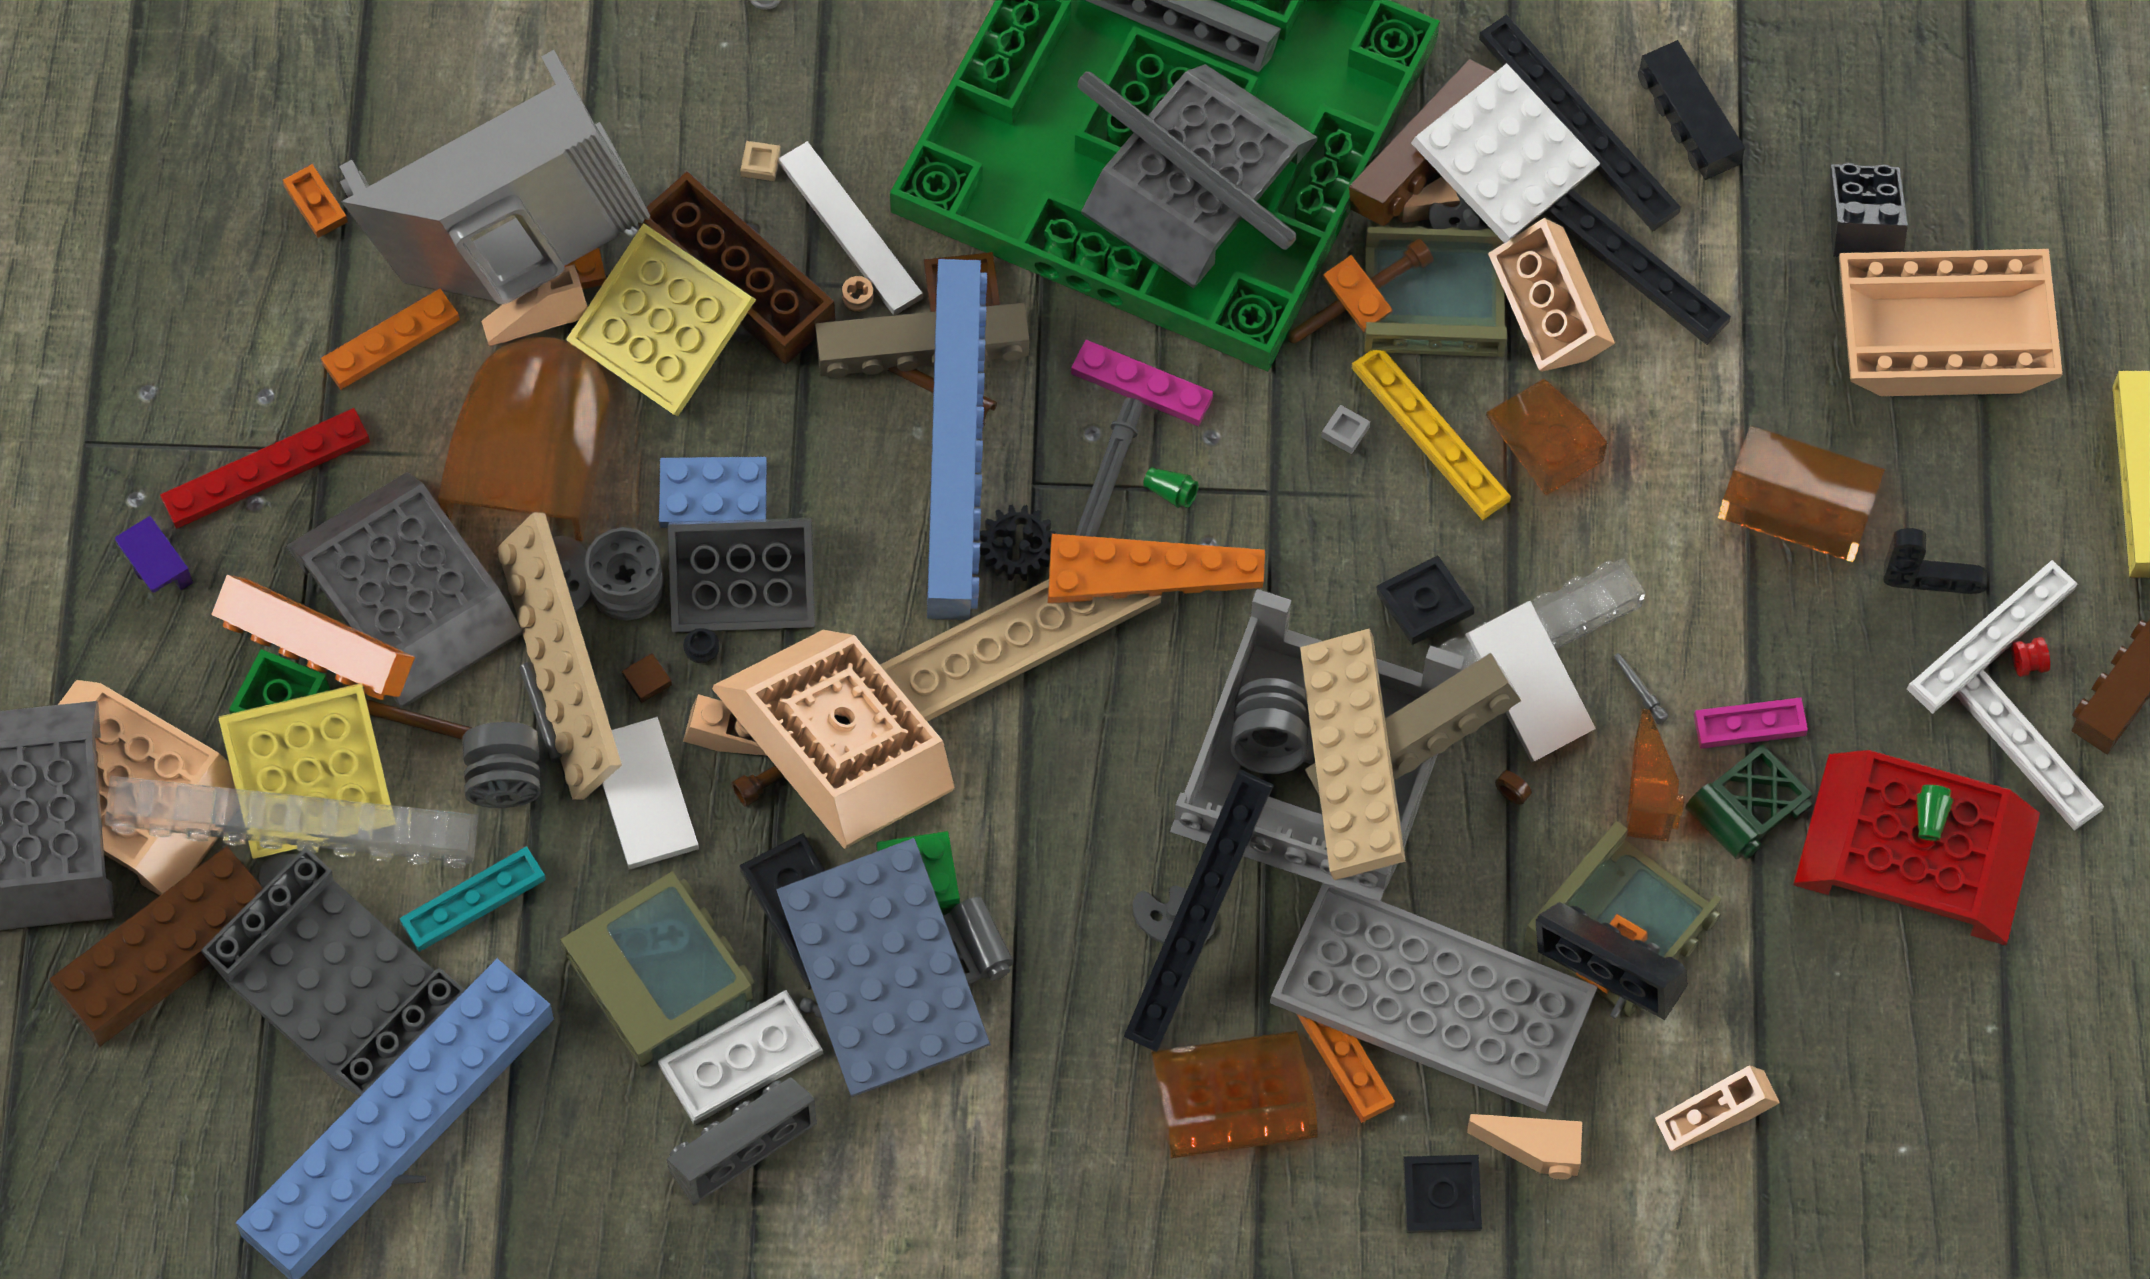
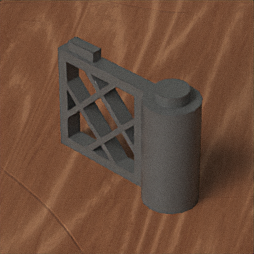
[944,897,1014,984]

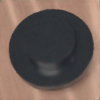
[683,628,719,663]

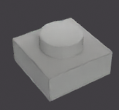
[1321,405,1370,454]

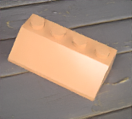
[1488,218,1615,372]

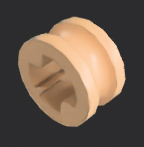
[842,276,874,312]

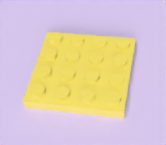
[566,223,756,416]
[219,683,396,859]

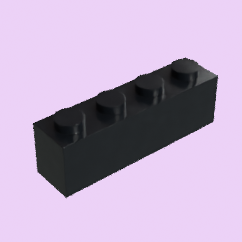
[1638,40,1745,180]

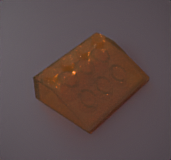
[1718,425,1885,562]
[1151,1031,1318,1159]

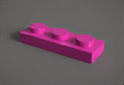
[1694,698,1808,749]

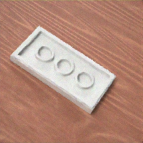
[1466,601,1596,762]
[602,717,699,870]
[658,990,823,1125]

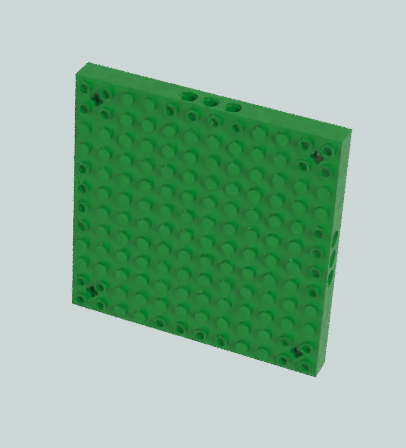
[890,0,1440,372]

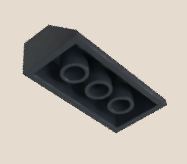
[1536,902,1688,1020]

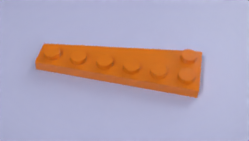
[1047,534,1265,603]

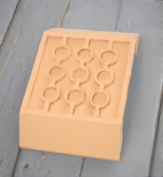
[58,680,240,896]

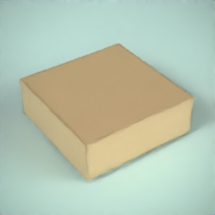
[740,141,781,181]

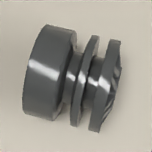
[585,527,665,621]
[1231,678,1310,774]
[462,722,541,808]

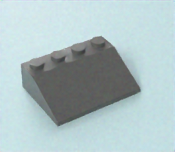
[668,518,815,632]

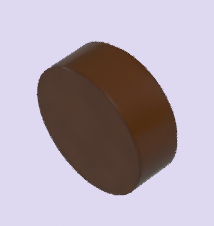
[1495,770,1532,804]

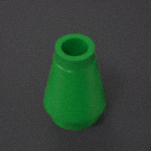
[1143,467,1199,508]
[1917,785,1953,841]

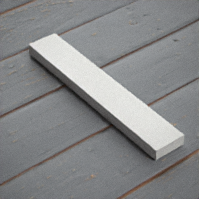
[779,141,923,316]
[1907,560,2078,714]
[1955,670,2104,831]

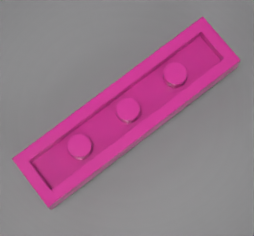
[1071,340,1213,427]

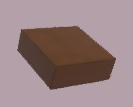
[622,653,672,703]

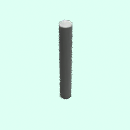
[519,662,562,763]

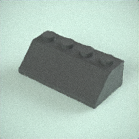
[667,1077,817,1205]

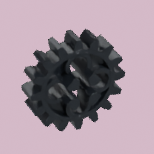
[980,505,1056,581]

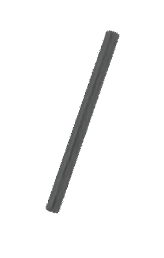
[1078,71,1296,250]

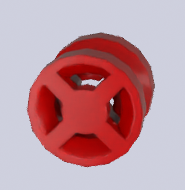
[2011,637,2050,677]

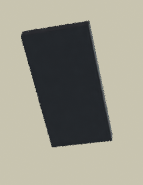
[739,833,825,990]

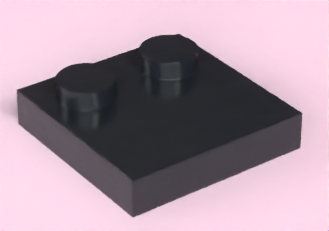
[1376,555,1474,645]
[1403,1155,1482,1233]

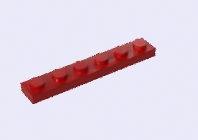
[160,408,370,529]

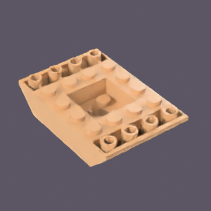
[712,630,954,849]

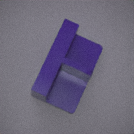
[115,516,193,593]

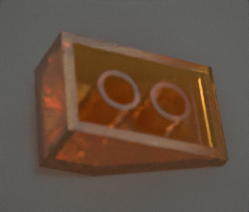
[1486,379,1608,495]
[1626,709,1684,842]

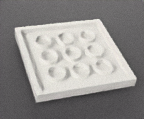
[1411,63,1600,244]

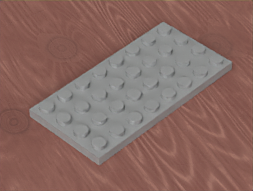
[1270,883,1597,1113]

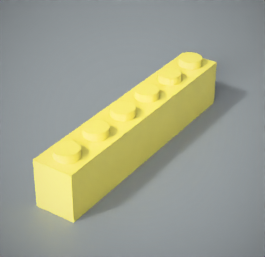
[2112,371,2150,578]

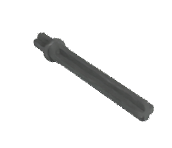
[1075,397,1143,537]

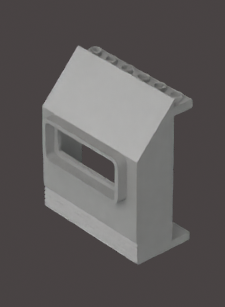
[339,50,650,304]
[1170,589,1465,902]

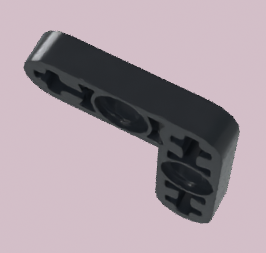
[1883,528,1987,594]

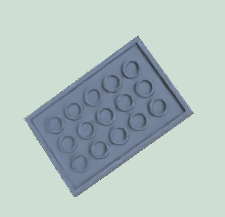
[776,838,991,1097]

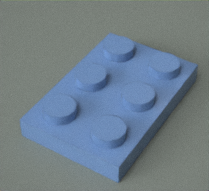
[659,457,767,528]

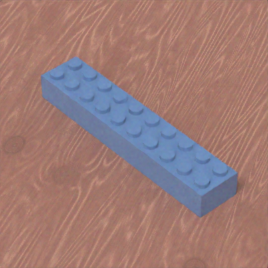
[927,259,987,620]
[236,959,554,1279]

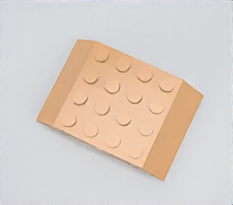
[1839,249,2062,396]

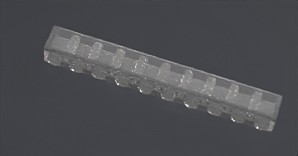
[105,776,479,868]

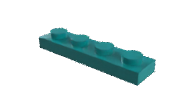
[399,846,546,952]

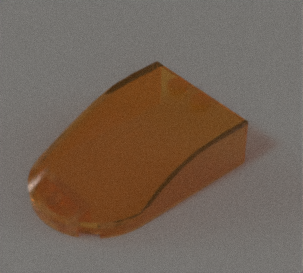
[438,337,610,542]

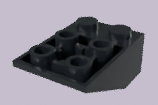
[1830,163,1908,257]

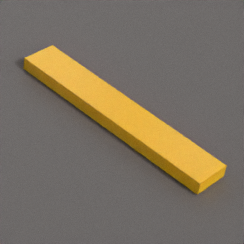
[1352,350,1511,521]

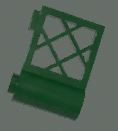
[1685,744,1812,859]

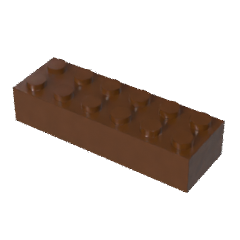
[638,172,836,365]
[49,846,263,1047]

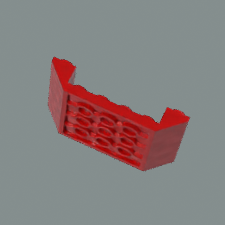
[1793,750,2040,945]

